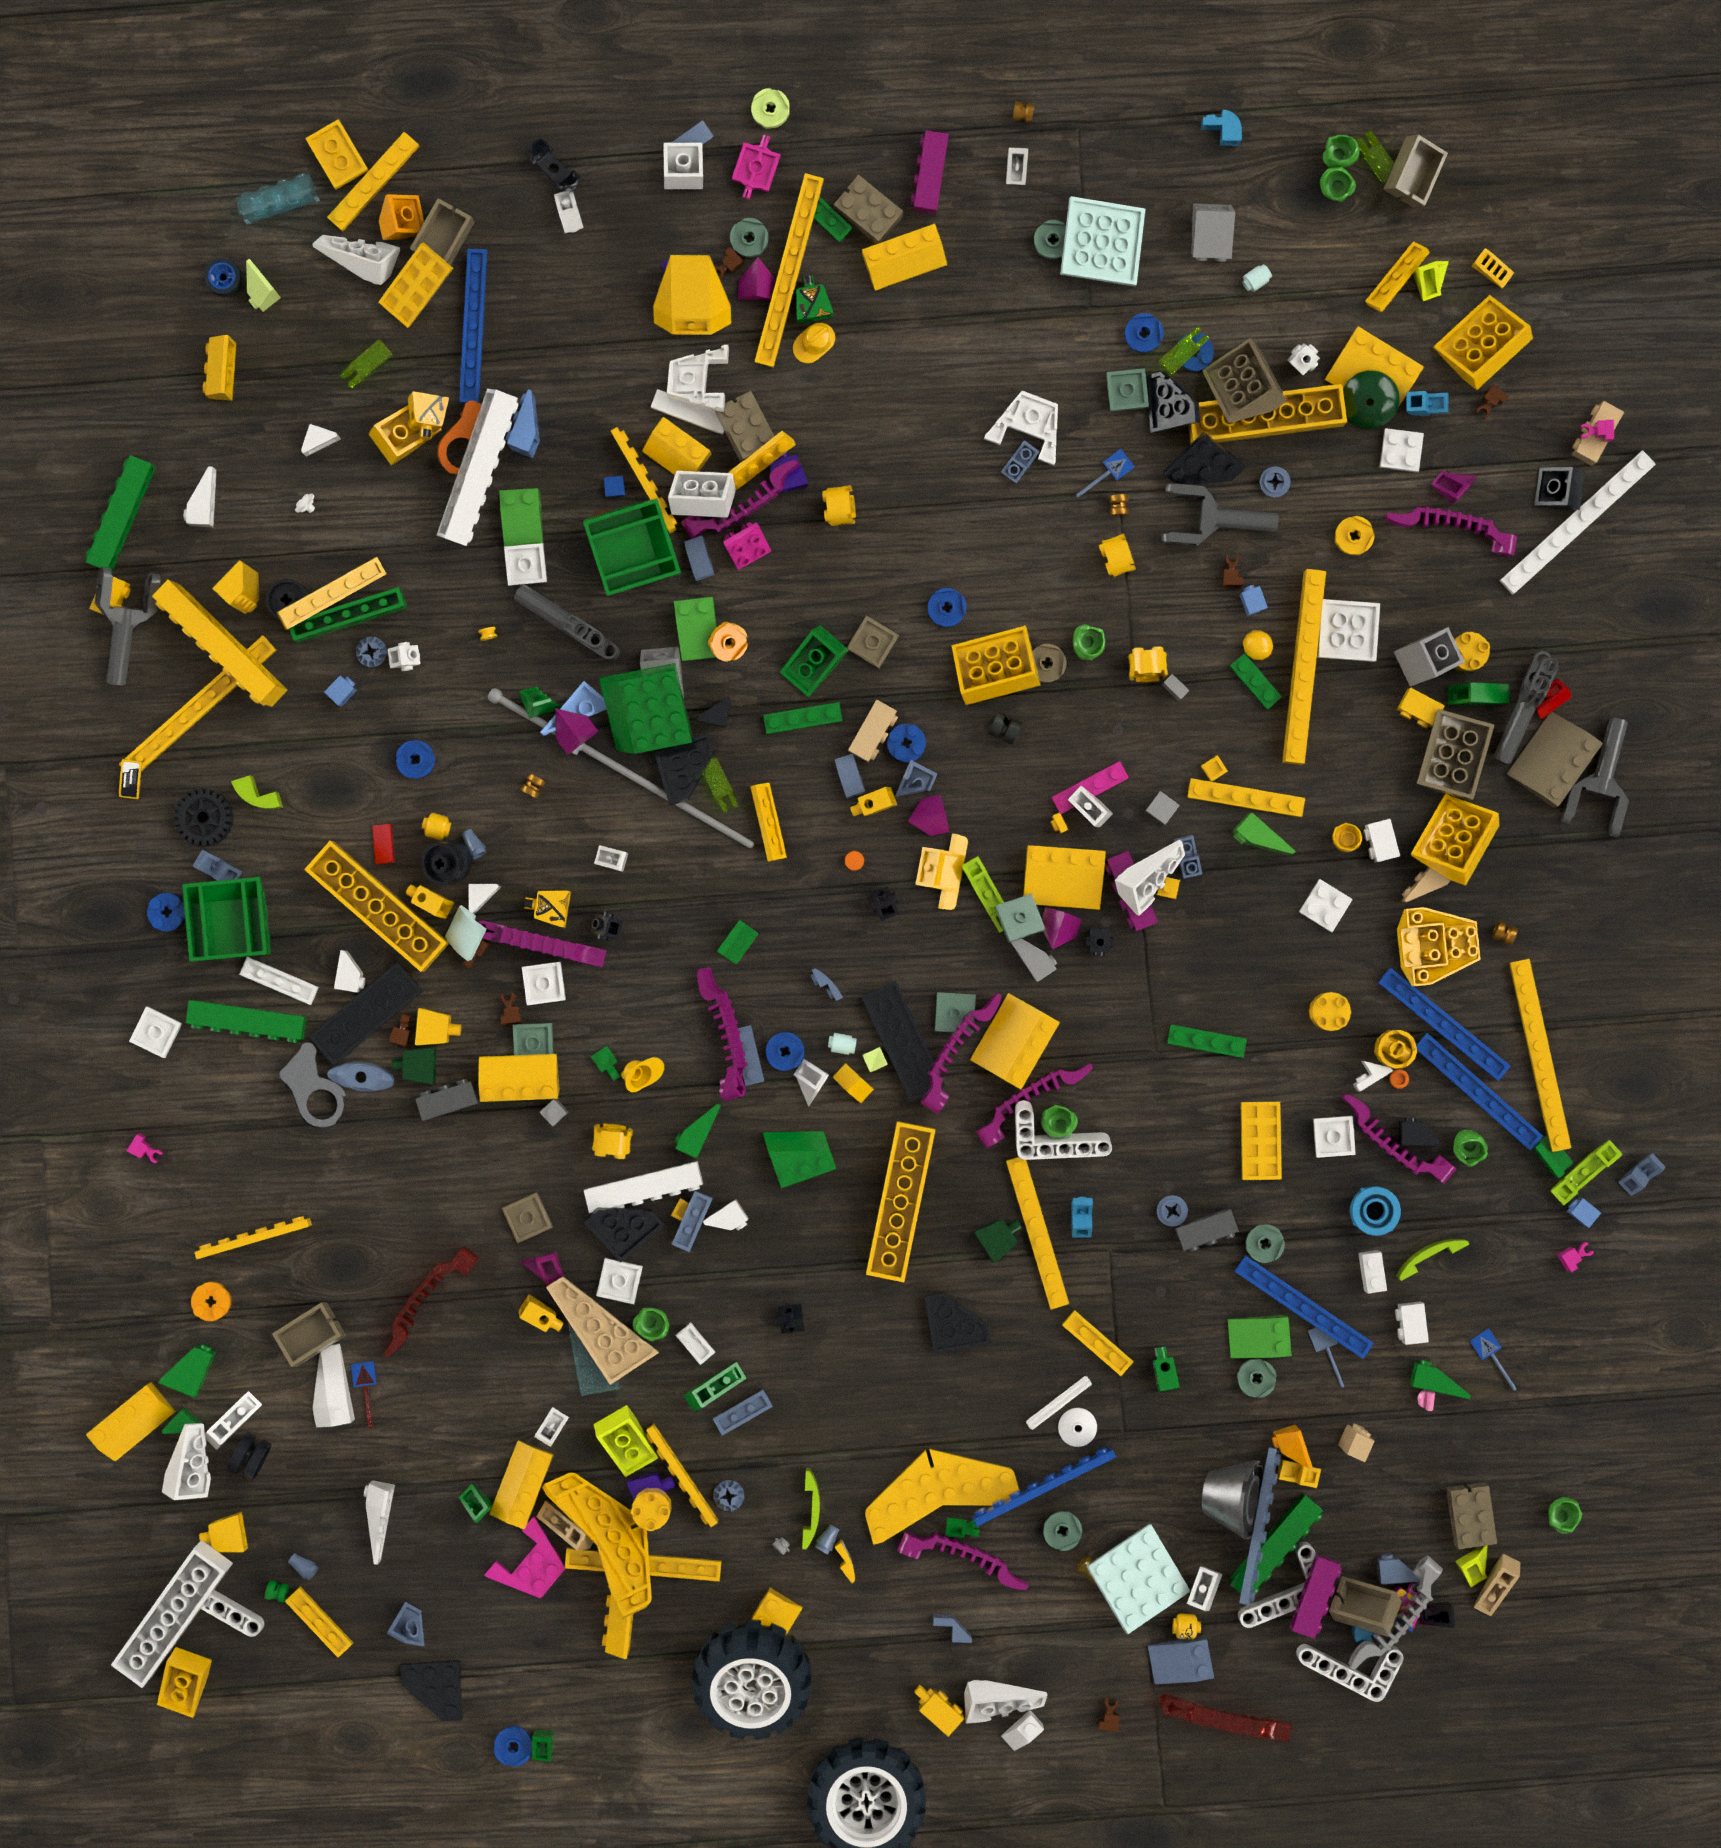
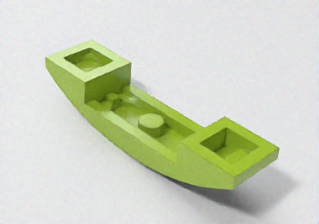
[961,856,1004,933]
[1551,1140,1623,1205]
[1396,1239,1469,1281]
[802,1468,820,1549]

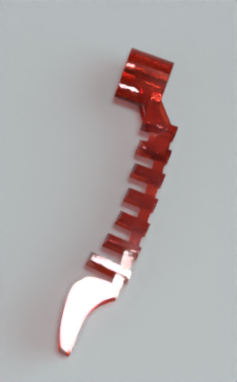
[383,1246,480,1357]
[1159,1694,1293,1742]

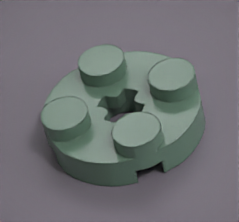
[730,218,769,258]
[1034,220,1066,260]
[1245,1224,1285,1263]
[1237,1358,1276,1398]
[1043,1511,1082,1551]

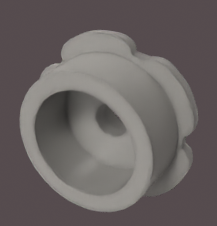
[772,1537,790,1555]

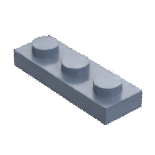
[738,1025,764,1086]
[672,1191,713,1252]
[713,1389,773,1436]

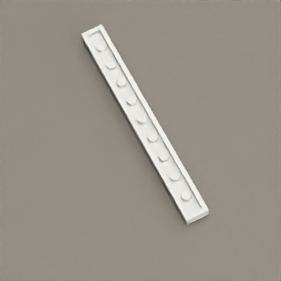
[1500,450,1656,595]

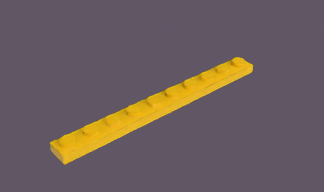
[755,173,824,368]
[119,635,277,772]
[1509,959,1571,1152]

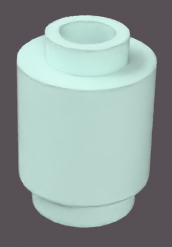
[1242,264,1272,292]
[828,1033,857,1055]

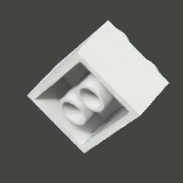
[668,471,736,517]

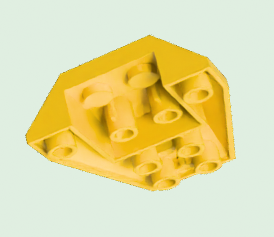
[653,255,731,335]
[1397,907,1481,986]

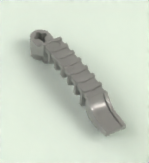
[1348,1555,1443,1670]

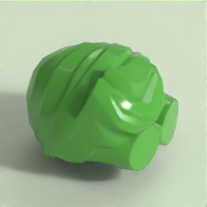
[1323,135,1360,168]
[1320,167,1356,202]
[1073,624,1105,660]
[1041,1105,1078,1138]
[1453,1130,1488,1167]
[633,1308,669,1341]
[1548,1497,1583,1534]

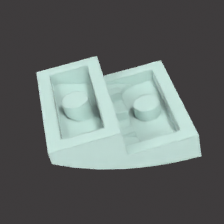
[445,905,486,961]

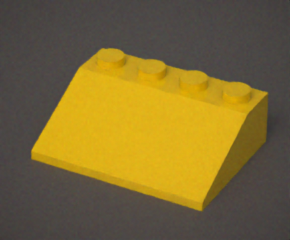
[1433,295,1533,390]
[1324,326,1424,407]
[951,626,1040,705]
[1411,794,1499,886]
[1023,845,1106,910]
[970,993,1060,1089]

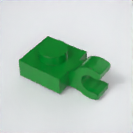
[591,1046,621,1081]
[945,1518,979,1538]

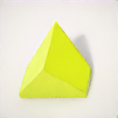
[1413,261,1449,301]
[1455,1545,1488,1587]

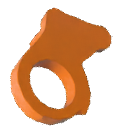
[437,400,482,474]

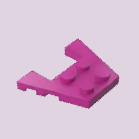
[485,1516,566,1598]

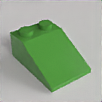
[499,488,543,547]
[674,597,717,661]
[1232,812,1295,856]
[1227,1315,1292,1358]

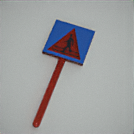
[351,1361,377,1428]

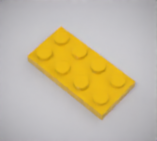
[378,242,453,328]
[1241,1102,1282,1180]

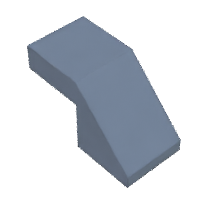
[193,849,242,881]
[1618,1153,1665,1196]
[933,1614,972,1643]

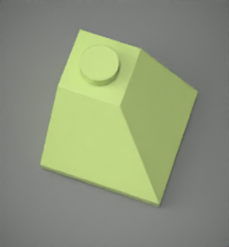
[246,259,281,312]

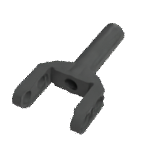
[1161,484,1279,546]
[95,567,160,686]
[514,585,620,661]
[1493,650,1559,764]
[1560,717,1629,838]

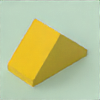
[833,1063,874,1103]

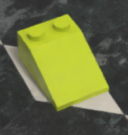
[594,1405,659,1477]

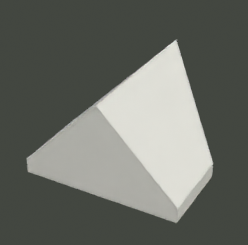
[794,1059,829,1107]

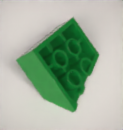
[763,1131,837,1188]

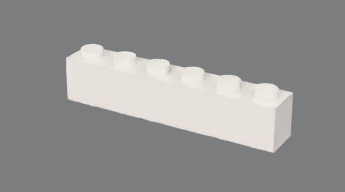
[584,1161,703,1213]

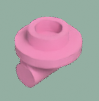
[1417,1389,1435,1411]

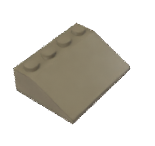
[1202,338,1287,423]
[1417,709,1494,801]
[1506,712,1603,808]

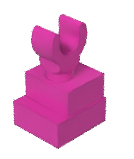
[1580,420,1614,442]
[127,1133,163,1163]
[1557,1242,1594,1272]

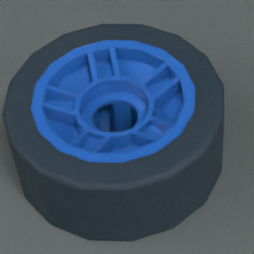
[204,258,243,297]

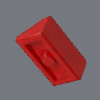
[1534,678,1572,719]
[373,824,395,864]

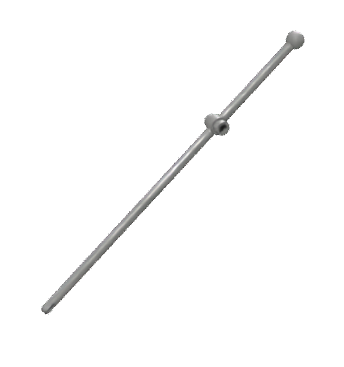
[488,688,754,848]

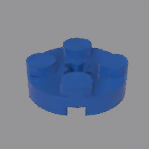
[1124,313,1164,353]
[1174,333,1214,373]
[928,588,966,627]
[887,724,926,763]
[396,740,436,779]
[147,893,185,932]
[766,1032,804,1071]
[494,1725,532,1767]

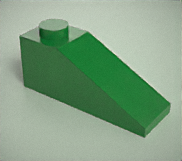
[674,1103,722,1158]
[1410,1360,1471,1399]
[684,1362,746,1411]

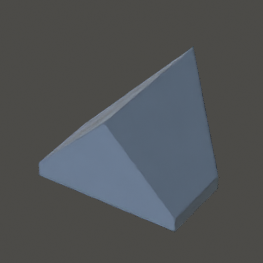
[895,760,937,797]
[387,1602,425,1646]

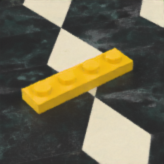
[1365,242,1430,312]
[728,431,796,490]
[750,783,787,862]
[1062,1310,1134,1376]
[285,1586,353,1657]

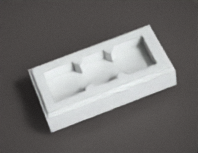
[675,1322,715,1365]

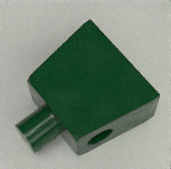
[391,1047,437,1084]
[974,1218,1023,1263]

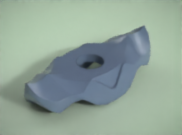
[327,1061,394,1092]

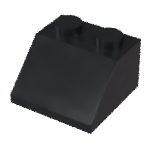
[1534,467,1585,510]

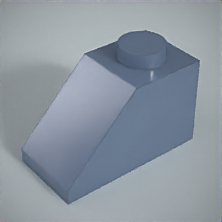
[1376,1553,1420,1584]

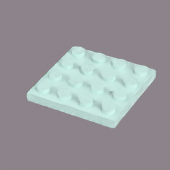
[1060,196,1145,287]
[1086,1524,1190,1634]

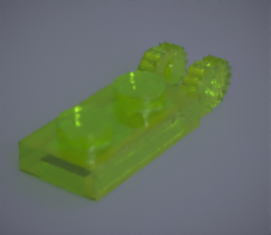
[1356,131,1394,186]
[1158,326,1209,376]
[340,339,393,388]
[703,757,738,813]

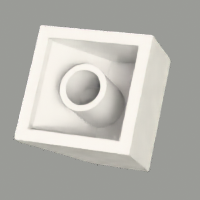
[664,143,703,189]

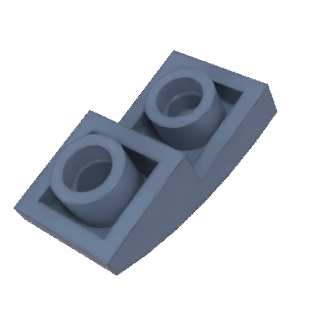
[671,120,714,145]
[1001,440,1040,483]
[684,536,715,581]
[835,753,865,799]
[1174,835,1202,879]
[810,968,843,1001]

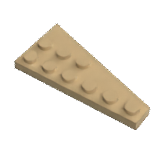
[546,1276,659,1385]

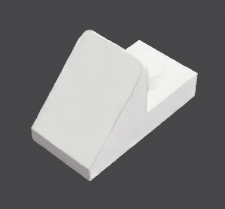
[1353,1061,1393,1091]

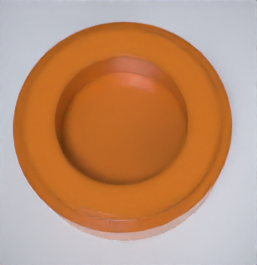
[845,851,864,871]
[1389,1069,1409,1089]

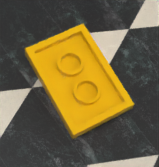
[305,119,369,190]

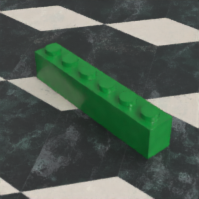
[85,455,156,573]
[289,587,408,643]
[186,1000,307,1043]
[1227,1492,1323,1595]

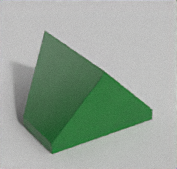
[519,686,562,718]

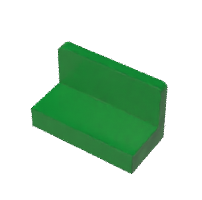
[717,920,758,964]
[1533,1135,1573,1178]

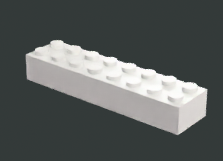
[437,389,518,546]
[111,1540,233,1688]

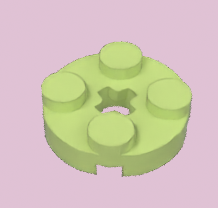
[751,88,789,129]

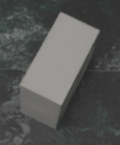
[1161,674,1189,701]
[1145,791,1180,825]

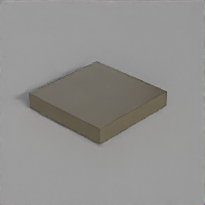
[847,615,899,668]
[502,1192,553,1243]

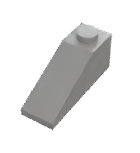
[1010,939,1057,982]

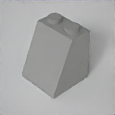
[1191,204,1235,261]
[1394,627,1464,686]
[640,647,684,698]

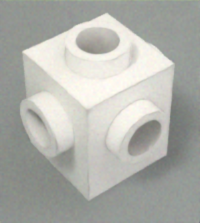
[1287,343,1320,375]
[388,642,420,671]

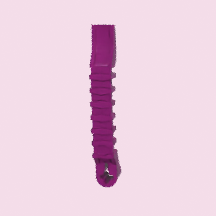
[681,460,801,539]
[1384,506,1517,556]
[478,921,607,967]
[697,967,748,1101]
[921,993,1002,1114]
[976,1063,1093,1148]
[1341,1094,1457,1184]
[897,1532,1029,1590]

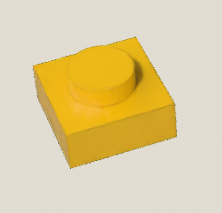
[1050,812,1068,834]
[1156,877,1180,899]

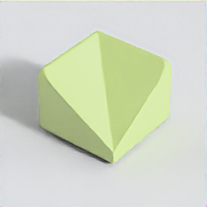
[862,1047,888,1072]

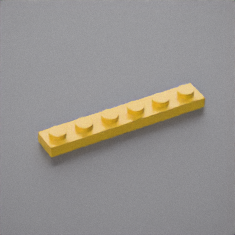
[327,132,420,232]
[611,427,677,533]
[276,557,386,630]
[1187,778,1305,817]
[195,1216,312,1259]
[646,1423,718,1527]

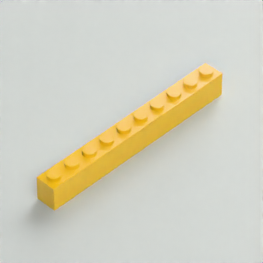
[1282,569,1326,765]

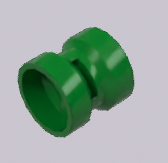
[265,1580,289,1604]

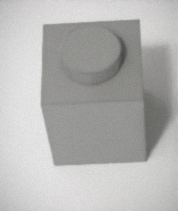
[540,1099,569,1126]

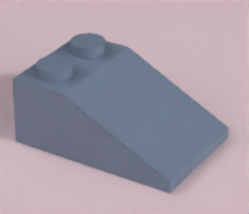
[1147,1635,1214,1684]

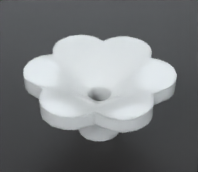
[295,493,315,513]

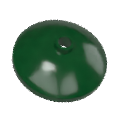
[1343,370,1399,429]

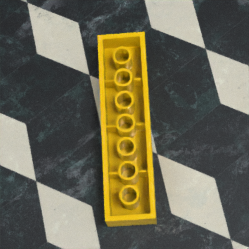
[1188,384,1347,443]
[152,579,287,707]
[304,841,449,972]
[866,1121,935,1282]

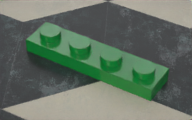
[763,702,843,734]
[1167,1024,1247,1058]

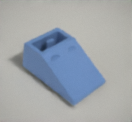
[506,389,540,458]

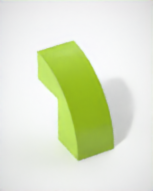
[231,775,283,809]

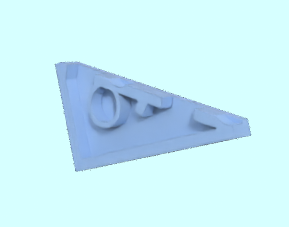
[540,681,606,736]

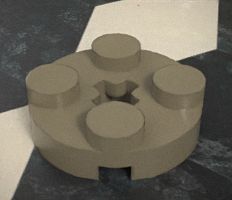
[1033,644,1067,683]

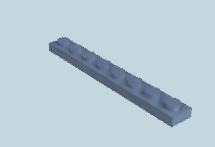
[1239,1447,1281,1605]

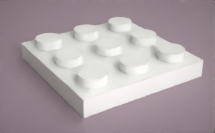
[1317,599,1380,662]

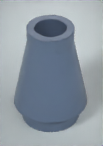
[462,829,486,859]
[815,1524,839,1555]
[288,1553,318,1580]

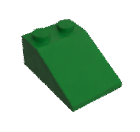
[780,625,849,697]

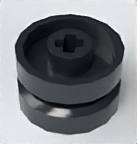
[265,579,310,621]
[422,840,472,885]
[227,1432,272,1483]

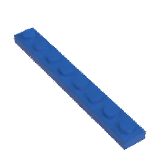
[459,249,488,404]
[1378,968,1510,1081]
[1416,1033,1543,1150]
[1234,1255,1374,1359]
[972,1447,1116,1526]

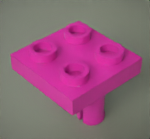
[723,522,771,570]

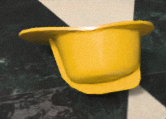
[793,323,835,363]
[620,1057,664,1092]

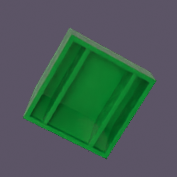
[583,498,681,596]
[599,663,692,754]
[182,877,271,962]

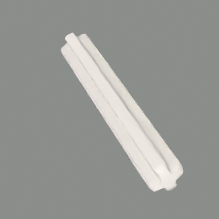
[1026,1376,1092,1430]

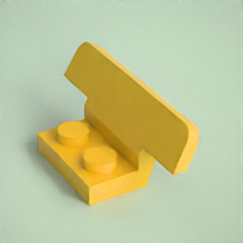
[915,833,968,910]

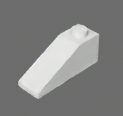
[183,467,216,527]
[205,1391,262,1450]

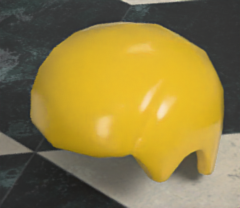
[1243,630,1273,660]
[1332,823,1362,852]

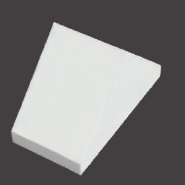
[1006,148,1028,185]
[301,424,341,456]
[594,845,628,872]
[469,884,501,914]
[534,1407,569,1447]

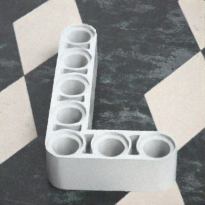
[1015,1100,1112,1160]
[1238,1542,1315,1628]
[201,1543,264,1637]
[1296,1644,1403,1702]

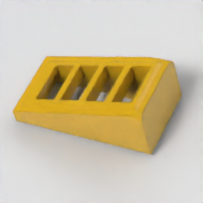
[1472,248,1514,289]

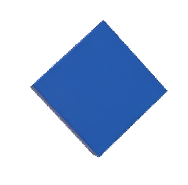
[604,476,625,498]

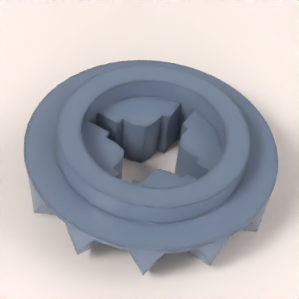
[1259,466,1291,498]
[356,637,387,667]
[1157,1195,1188,1226]
[713,1480,744,1512]

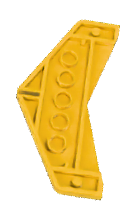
[865,1448,1019,1545]
[542,1473,652,1620]

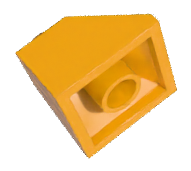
[379,194,424,240]
[1272,1425,1313,1469]

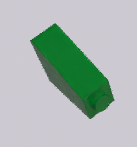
[1448,683,1510,705]
[159,1344,216,1398]

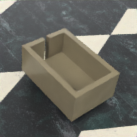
[1383,135,1448,207]
[834,175,903,244]
[410,198,475,266]
[715,391,774,462]
[272,1302,347,1367]
[1446,1482,1497,1549]
[1329,1576,1402,1637]

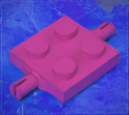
[732,135,781,200]

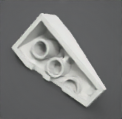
[313,235,400,285]
[1115,840,1185,916]
[313,1343,355,1427]
[162,1423,211,1500]
[364,1480,395,1565]
[964,1680,1047,1723]

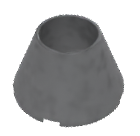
[1202,1460,1264,1539]

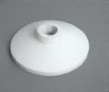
[1058,1408,1097,1447]

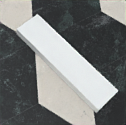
[651,389,724,435]
[239,957,319,1005]

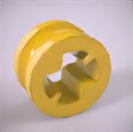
[478,627,498,641]

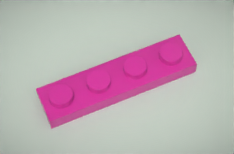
[1051,761,1129,814]

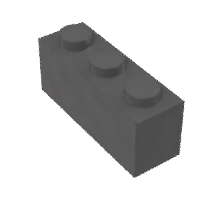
[415,1079,480,1121]
[1174,1208,1239,1252]

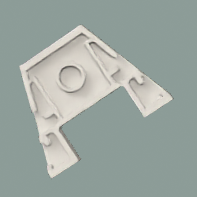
[667,345,729,412]
[984,391,1058,466]

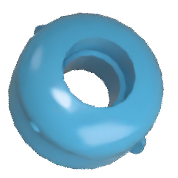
[1350,1186,1401,1236]

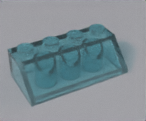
[236,173,320,225]

